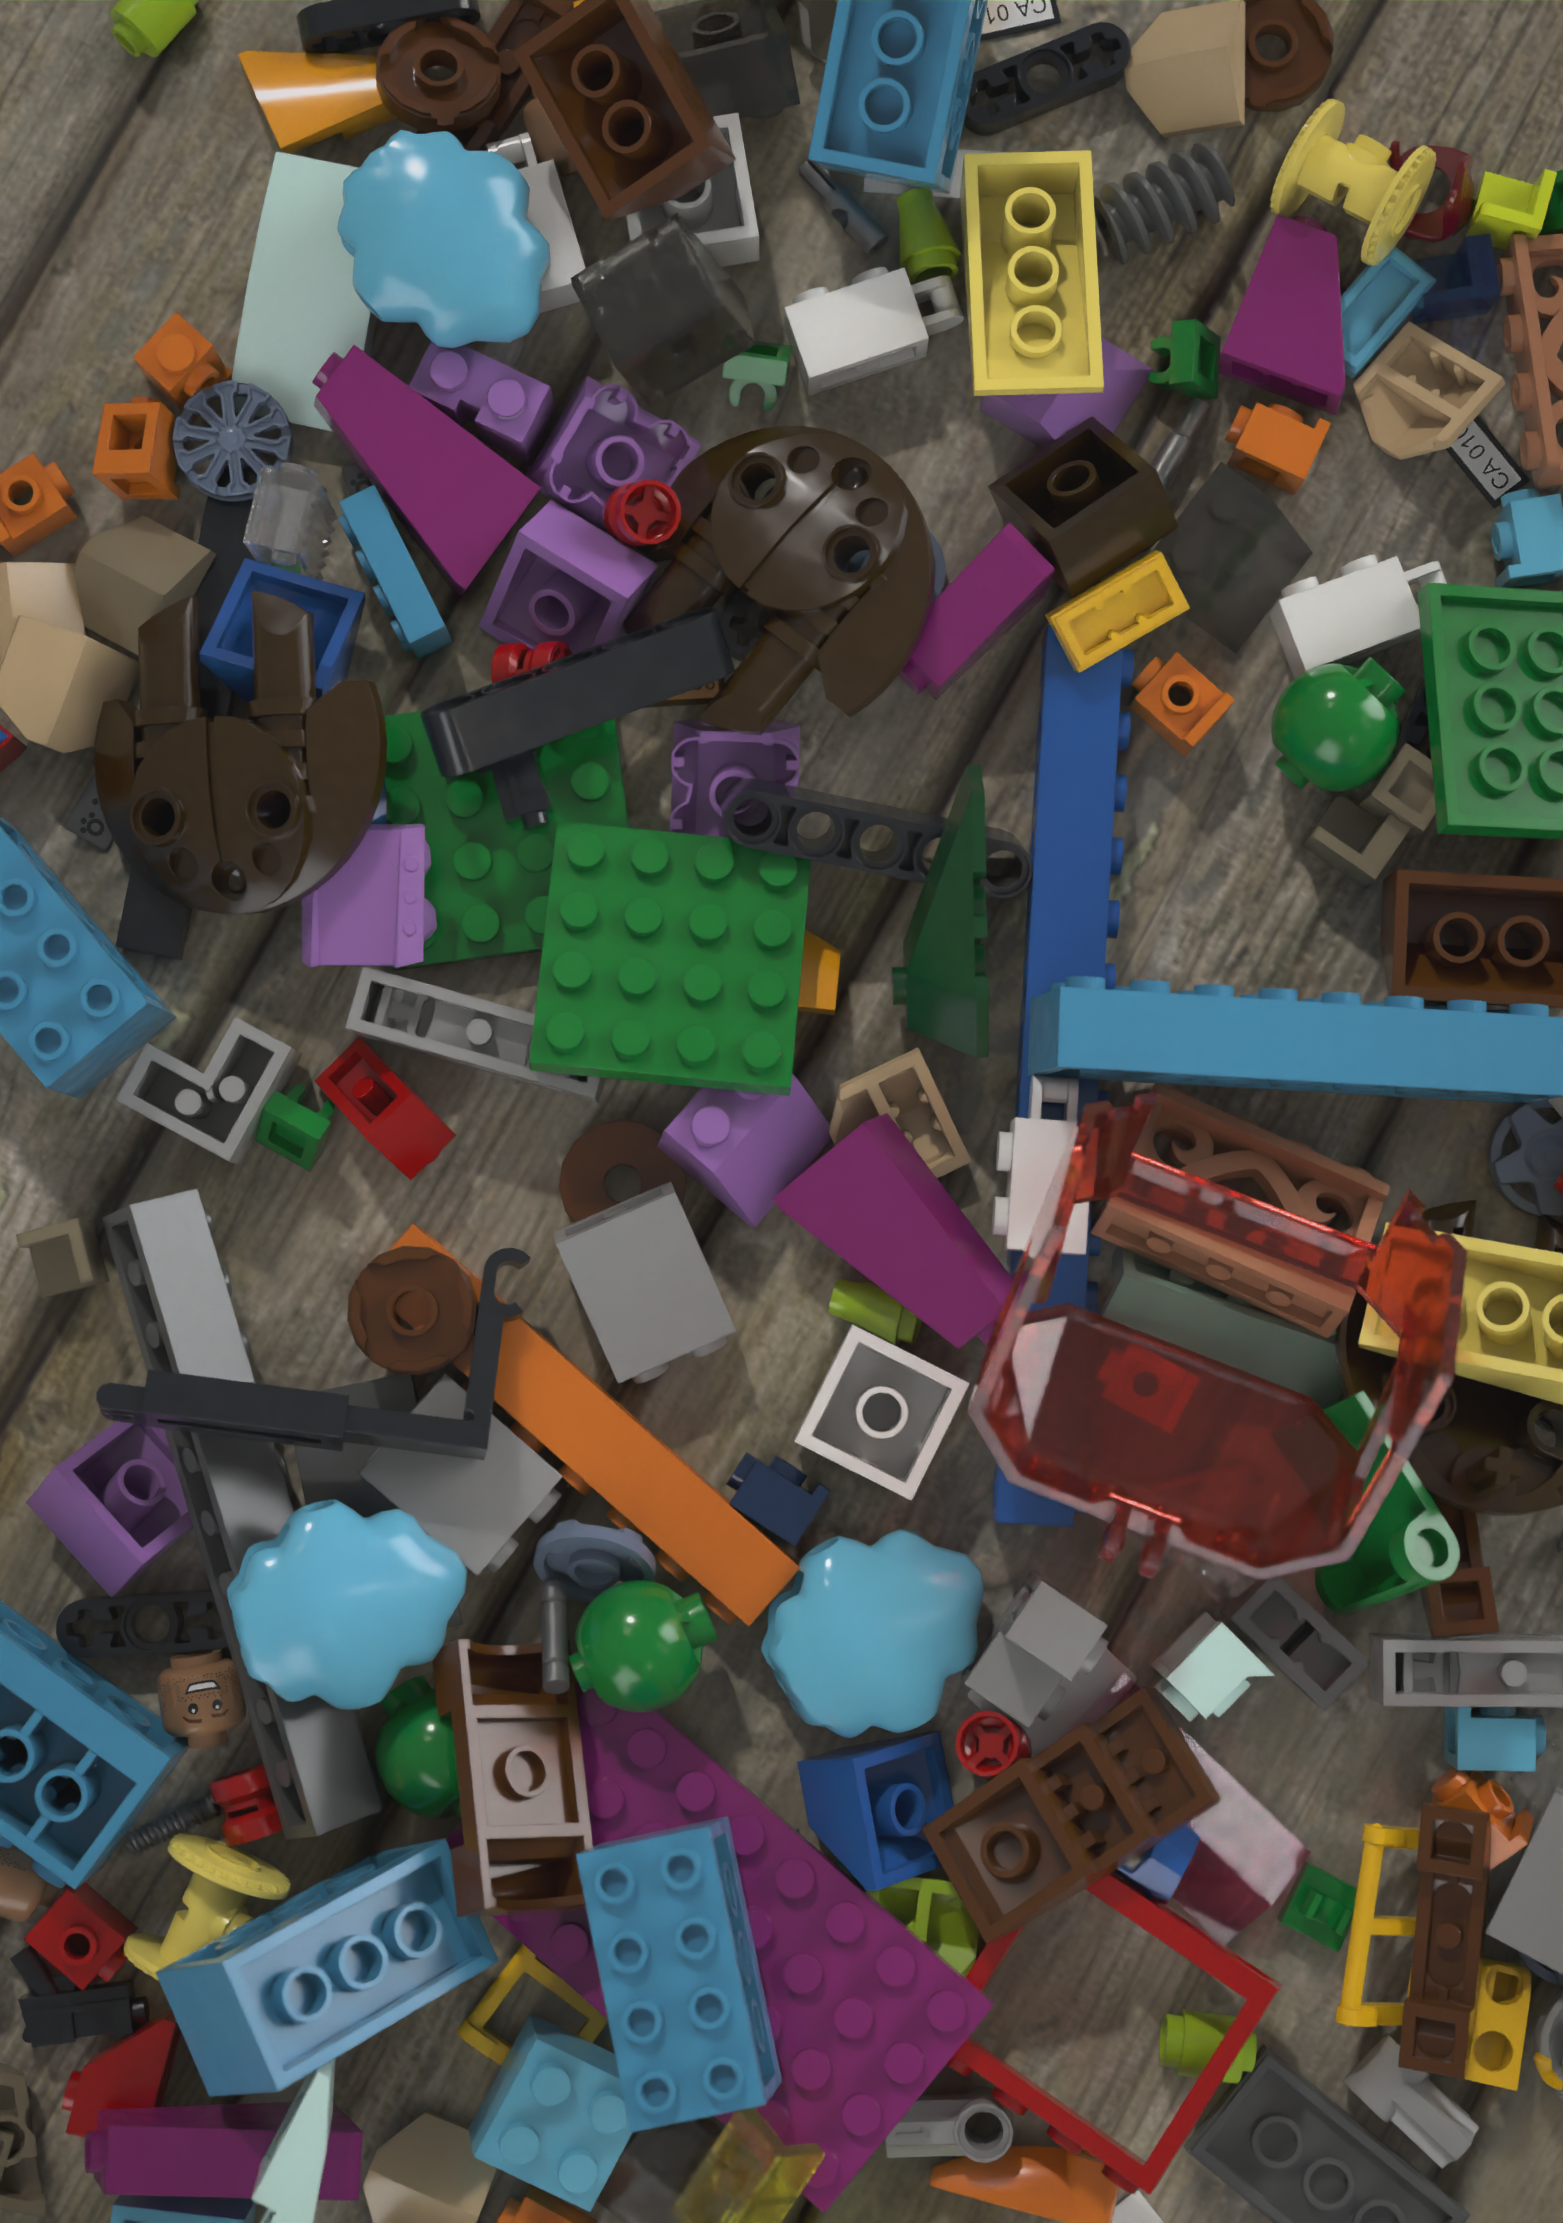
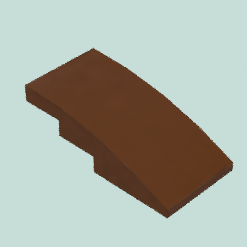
[922,1687,1222,1944]

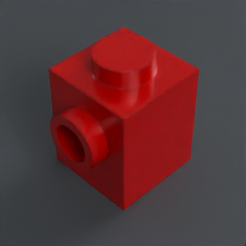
[24,1882,138,1991]

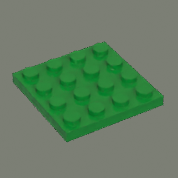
[1417,582,1563,840]
[384,711,629,971]
[529,821,811,1096]

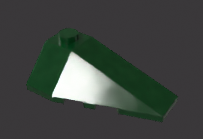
[891,764,989,1058]

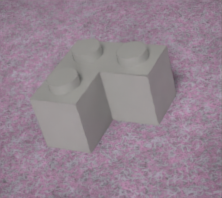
[115,1017,303,1165]
[960,1571,1108,1728]

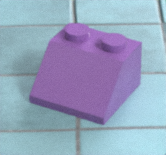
[478,499,659,654]
[657,1074,832,1229]
[26,1421,193,1598]

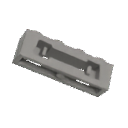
[345,966,606,1103]
[1369,1633,1563,1707]

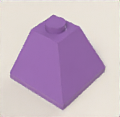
[980,337,1153,449]

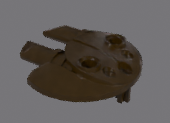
[623,426,935,735]
[94,590,387,915]
[1335,1200,1563,1516]

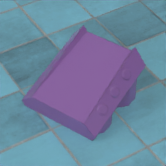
[526,376,701,550]
[670,718,800,838]
[301,824,437,968]

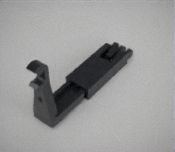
[96,1248,531,1460]

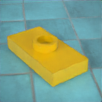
[1045,550,1190,673]

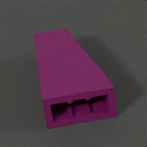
[312,345,541,595]
[772,1113,1027,1348]
[84,2102,363,2201]

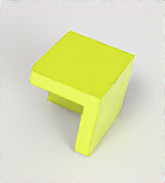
[1464,169,1557,250]

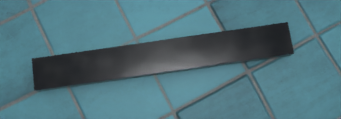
[115,464,279,961]

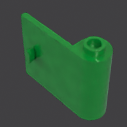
[1268,1390,1460,1615]

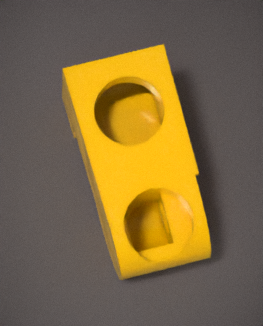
[1465,1957,1531,2091]

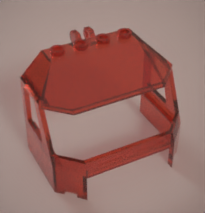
[967,1091,1467,1580]

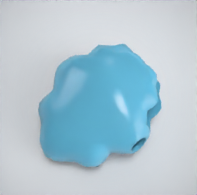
[337,130,550,348]
[227,1500,467,1710]
[760,1529,985,1738]

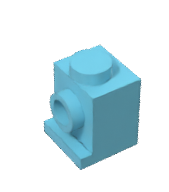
[1491,489,1563,589]
[1444,1707,1546,1772]

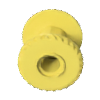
[1270,99,1436,266]
[124,1833,290,1981]

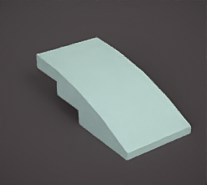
[231,151,376,431]
[251,2058,336,2223]

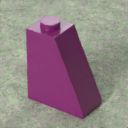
[1219,214,1346,416]
[899,523,1055,700]

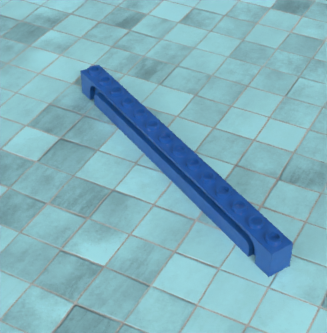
[991,625,1134,1527]

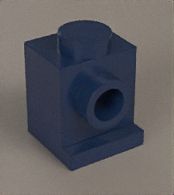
[726,1452,830,1546]

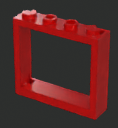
[947,1872,1282,2195]

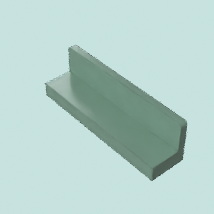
[1095,1246,1342,1409]

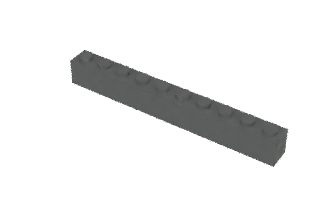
[102,1189,383,1840]

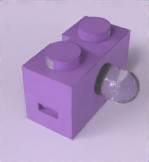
[409,336,555,463]

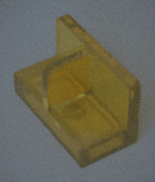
[671,2107,826,2223]

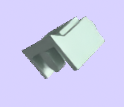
[1151,1611,1275,1722]

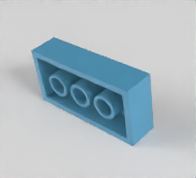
[337,485,453,659]

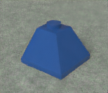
[199,558,365,703]
[797,1731,953,1891]

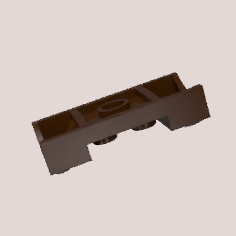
[432,1639,593,1917]

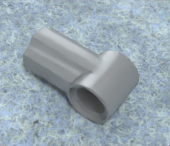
[1343,2032,1479,2168]
[885,2086,1013,2163]

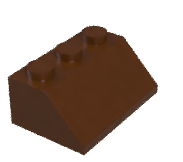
[513,0,736,221]
[1380,869,1563,1009]

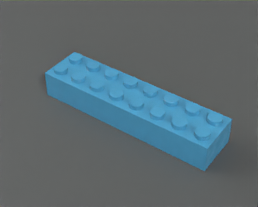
[1027,976,1563,1104]

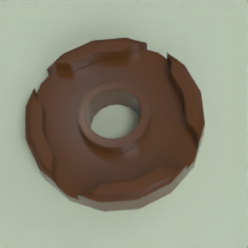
[1243,0,1334,112]
[376,16,501,133]
[559,1120,687,1223]
[347,1246,478,1375]

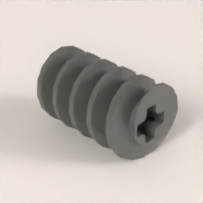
[1094,141,1235,265]

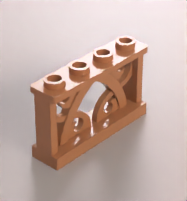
[1494,233,1563,491]
[1090,1083,1390,1339]

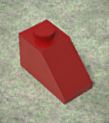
[314,1036,456,1180]
[62,2009,182,2138]

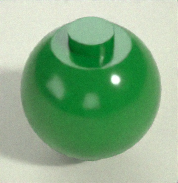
[1271,656,1407,792]
[569,1580,719,1713]
[376,1676,462,1821]

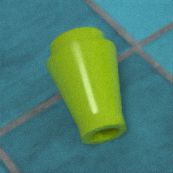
[896,188,961,285]
[829,1278,923,1347]

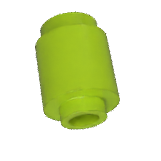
[109,0,199,58]
[1158,2009,1257,2084]

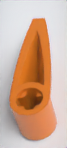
[929,2146,1119,2223]

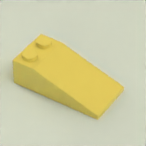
[960,150,1104,396]
[1358,1222,1563,1404]

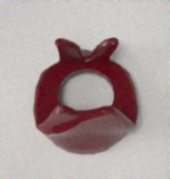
[1388,141,1474,243]

